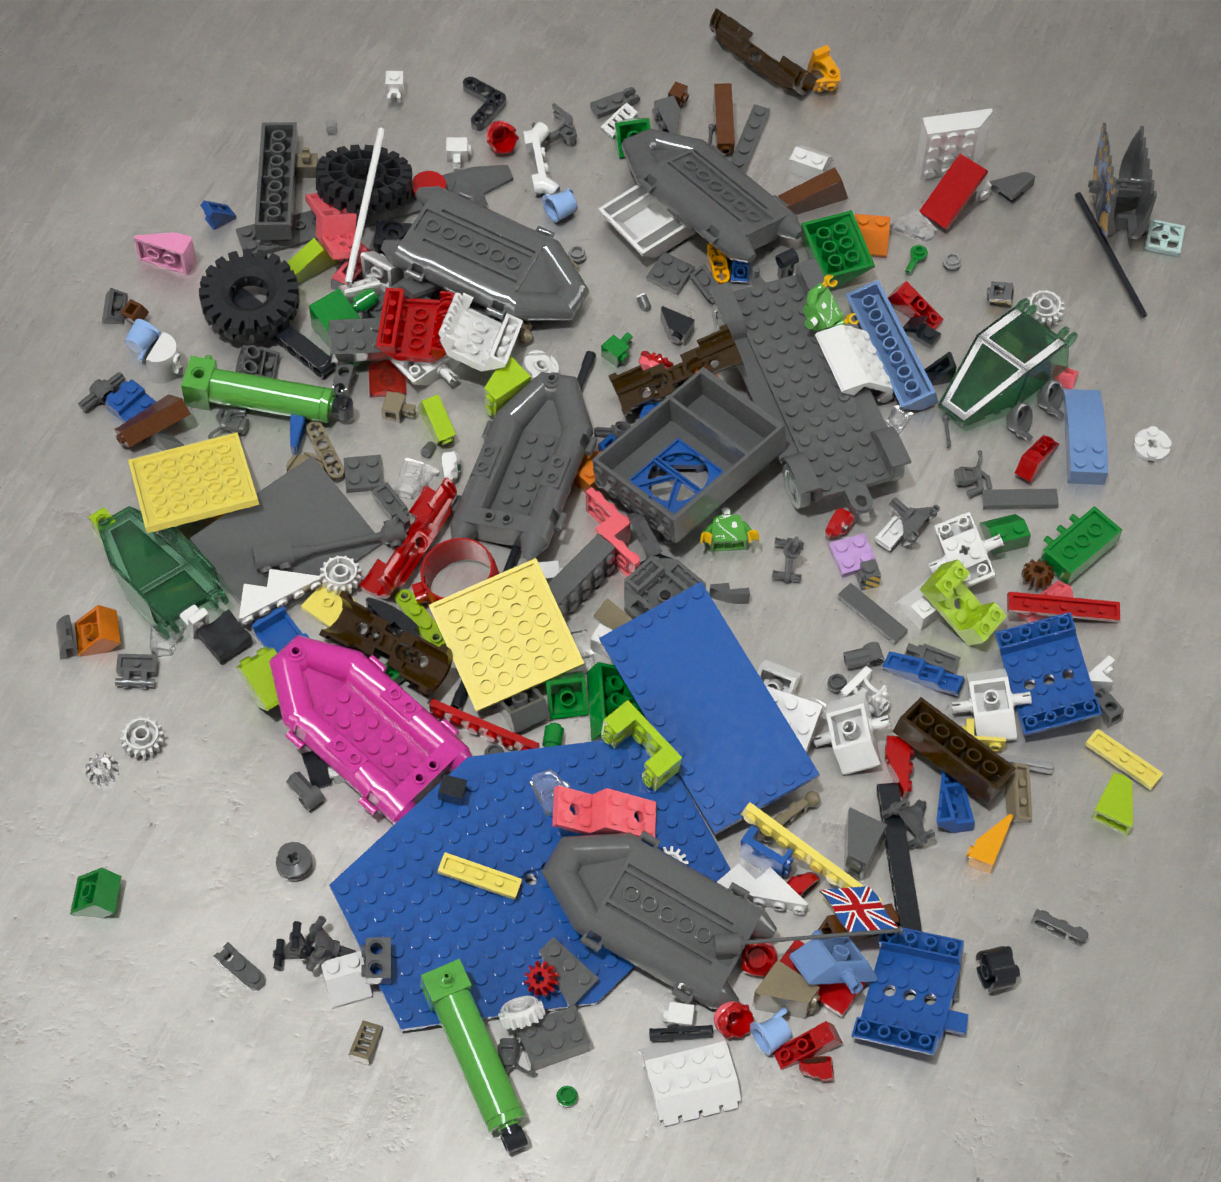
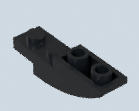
[365,597,420,637]

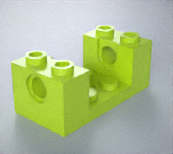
[919,559,1007,646]
[601,700,682,791]

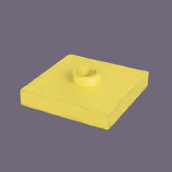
[301,584,355,628]

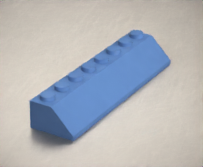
[845,280,939,410]

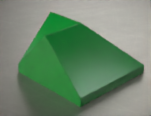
[614,118,651,158]

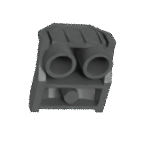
[235,345,280,378]

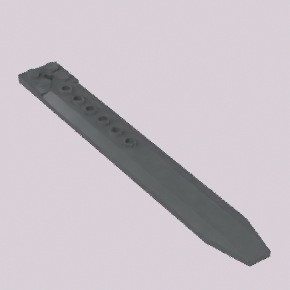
[236,165,513,256]

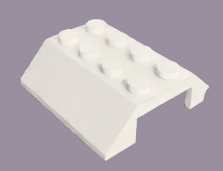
[438,293,523,372]
[815,324,893,403]
[638,1030,741,1126]

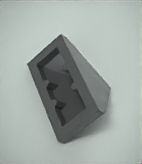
[146,429,185,451]

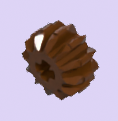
[1021,558,1054,591]

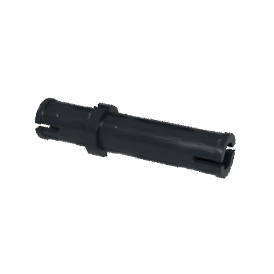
[649,1025,714,1042]

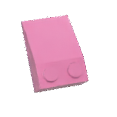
[134,232,196,275]

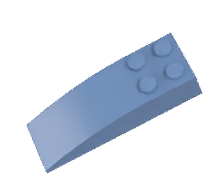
[1063,389,1108,485]

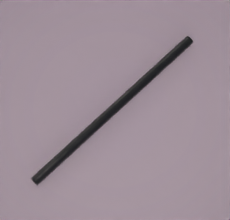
[1075,192,1148,318]

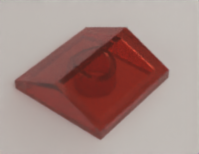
[369,359,407,397]

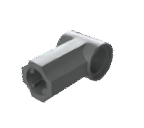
[843,642,885,669]
[286,771,325,811]

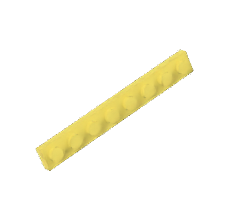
[741,802,882,901]

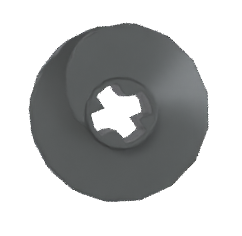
[276,842,312,881]

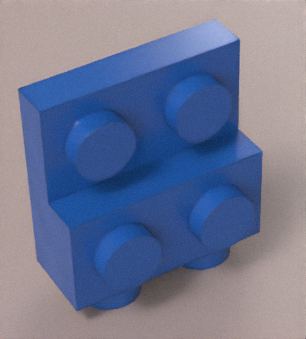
[105,379,157,423]

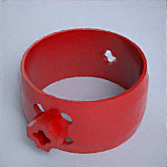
[412,538,499,604]

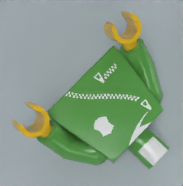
[803,275,859,331]
[700,508,759,552]

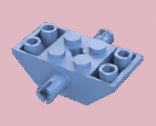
[789,930,878,994]

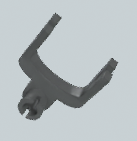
[532,103,577,146]

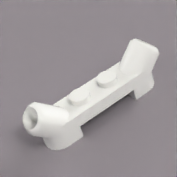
[523,122,560,195]

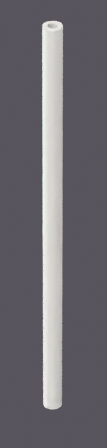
[345,128,385,284]

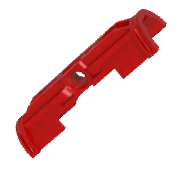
[358,477,457,599]

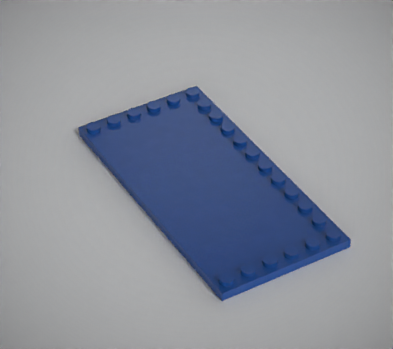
[599,582,820,835]

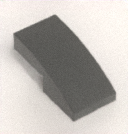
[709,583,750,604]

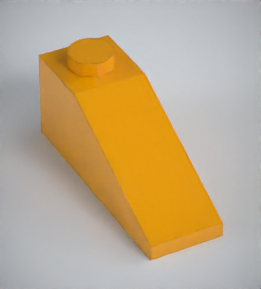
[966,814,1013,874]

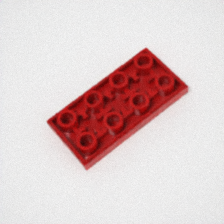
[919,153,988,230]
[780,940,865,1017]

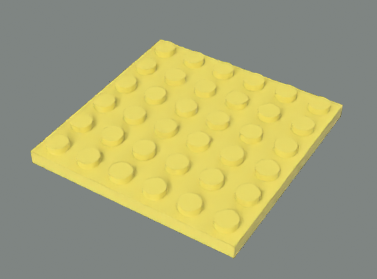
[128,432,259,533]
[429,558,584,712]

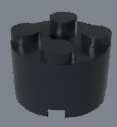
[976,946,1020,992]

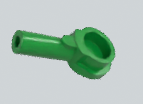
[905,245,928,274]

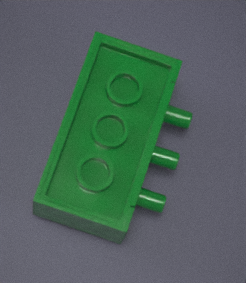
[1040,506,1122,585]

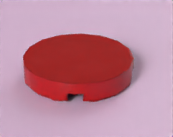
[412,171,446,196]

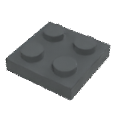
[646,252,695,295]
[344,454,383,493]

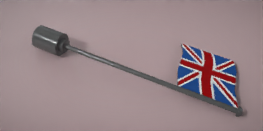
[713,886,903,955]

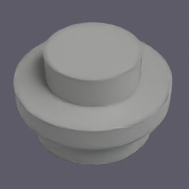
[568,245,586,263]
[943,252,961,270]

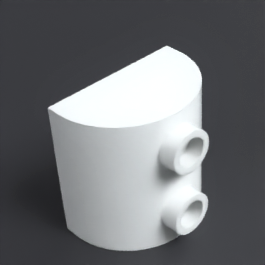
[146,332,183,383]

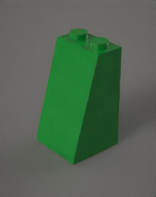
[309,288,363,370]

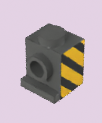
[987,281,1014,306]
[855,559,881,591]

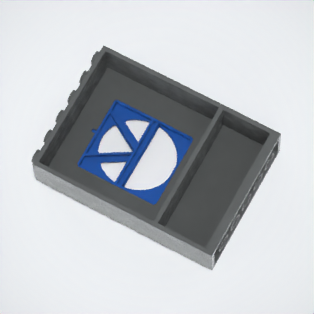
[592,367,786,543]

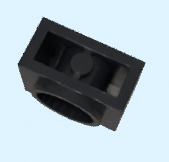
[374,220,412,256]

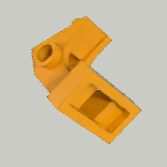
[807,45,841,93]

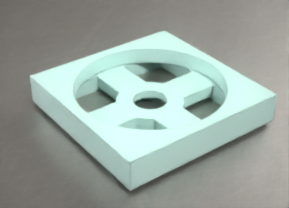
[1144,219,1185,257]

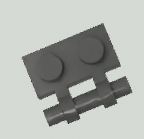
[115,654,158,689]

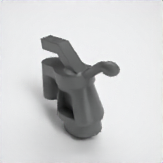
[208,408,249,439]
[954,450,993,498]
[498,1038,536,1075]

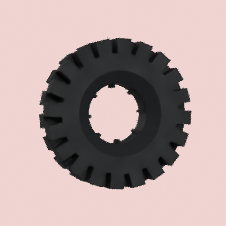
[316,144,412,215]
[199,249,300,342]

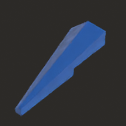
[936,770,975,833]

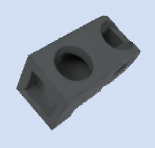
[332,362,356,398]
[1094,688,1124,728]

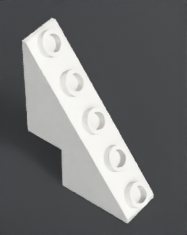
[239,569,321,625]
[717,863,808,915]

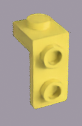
[962,718,1006,752]

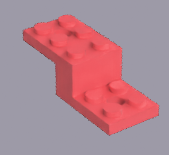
[305,193,367,260]
[586,487,640,577]
[552,786,656,840]

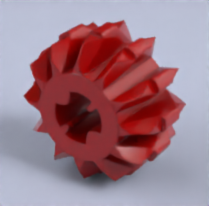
[524,961,559,996]

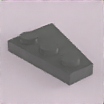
[539,937,599,1007]

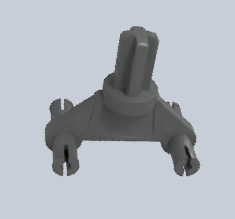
[889,497,940,547]
[772,537,804,582]
[882,798,935,849]
[306,916,356,972]

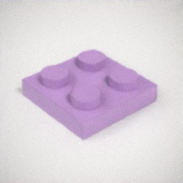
[829,533,878,578]

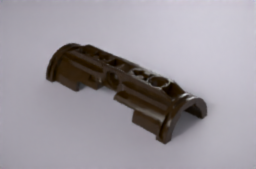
[709,8,818,95]
[608,324,744,417]
[319,590,453,694]

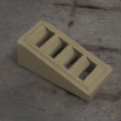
[348,1020,383,1065]

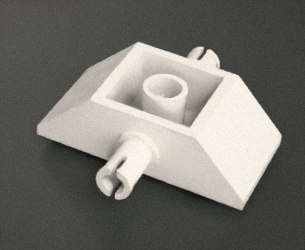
[391,353,461,385]
[929,511,1004,588]
[951,669,1032,741]
[813,692,892,775]

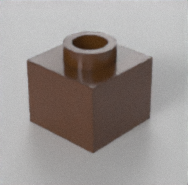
[668,81,689,108]
[120,299,149,323]

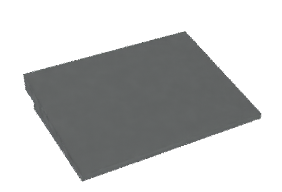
[190,456,383,622]

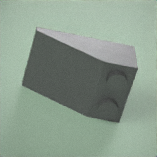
[496,687,550,733]

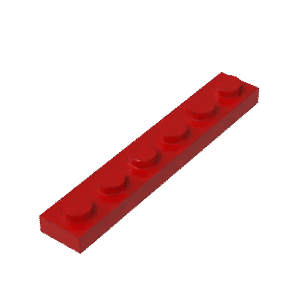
[1007,591,1120,622]
[429,699,540,751]

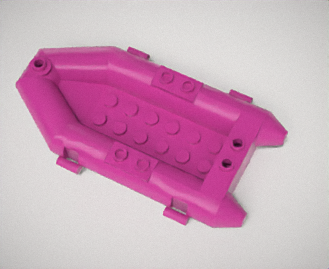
[269,635,472,824]

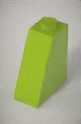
[287,238,338,285]
[417,394,456,445]
[1092,772,1133,836]

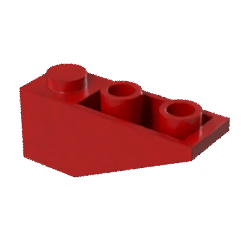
[887,281,944,329]
[1014,435,1059,482]
[884,735,914,799]
[773,1021,843,1070]

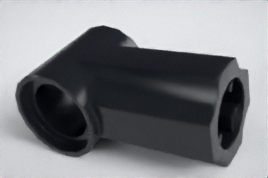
[775,248,799,279]

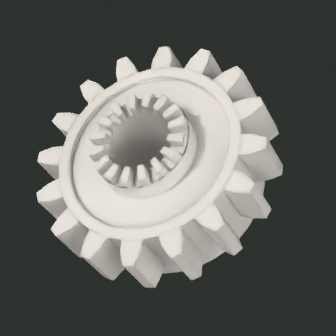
[1024,290,1065,327]
[320,556,362,595]
[120,716,165,759]
[498,996,545,1030]

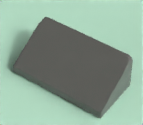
[102,288,127,324]

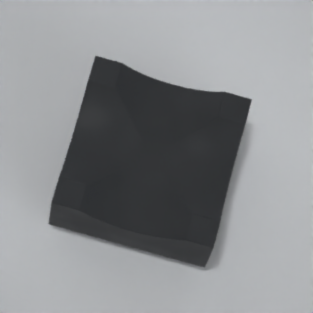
[197,609,253,664]

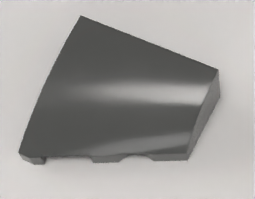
[56,615,74,660]

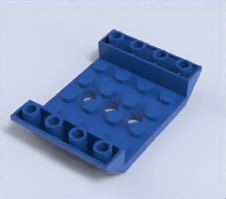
[995,612,1102,736]
[851,928,964,1056]

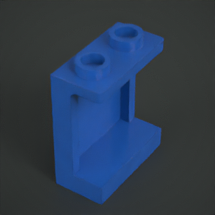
[252,606,309,653]
[739,825,794,878]

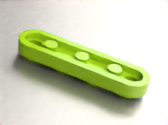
[395,589,446,647]

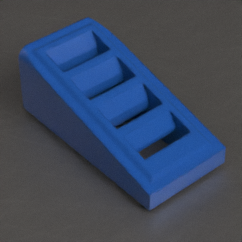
[290,414,306,456]

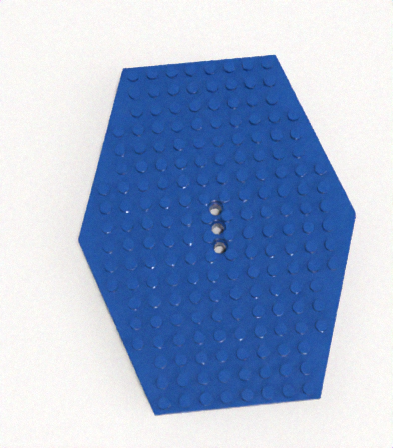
[329,736,731,1031]

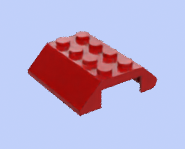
[376,288,455,363]

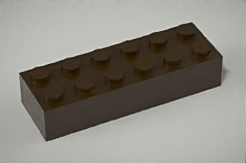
[893,697,1016,804]

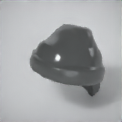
[1037,380,1064,418]
[1006,402,1033,441]

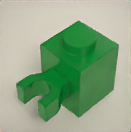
[601,332,633,368]

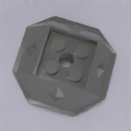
[624,556,706,619]

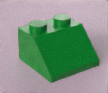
[979,514,1031,555]
[545,671,589,719]
[70,868,122,918]

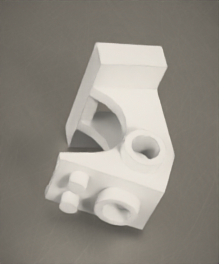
[839,666,891,717]

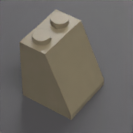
[752,960,820,1019]

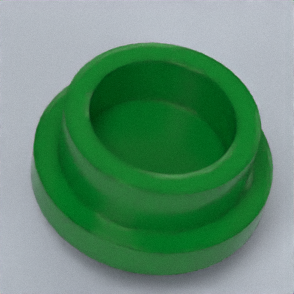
[556,1086,578,1107]

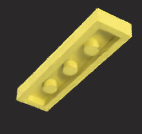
[1085,728,1163,791]
[437,853,522,900]

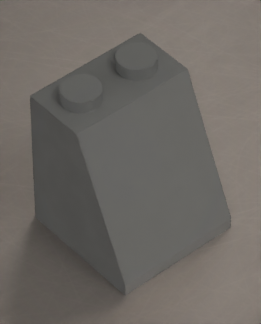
[844,807,887,880]

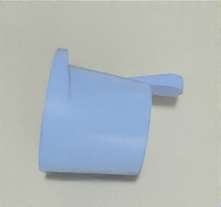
[542,188,578,223]
[124,319,161,361]
[750,1007,792,1055]

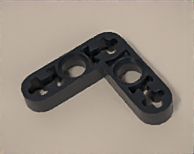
[463,77,506,131]

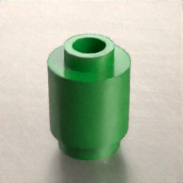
[351,288,380,314]
[542,723,564,747]

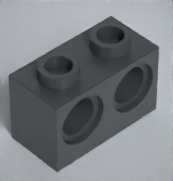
[361,937,391,984]

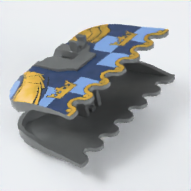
[1088,123,1157,239]

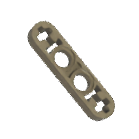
[306,421,345,483]

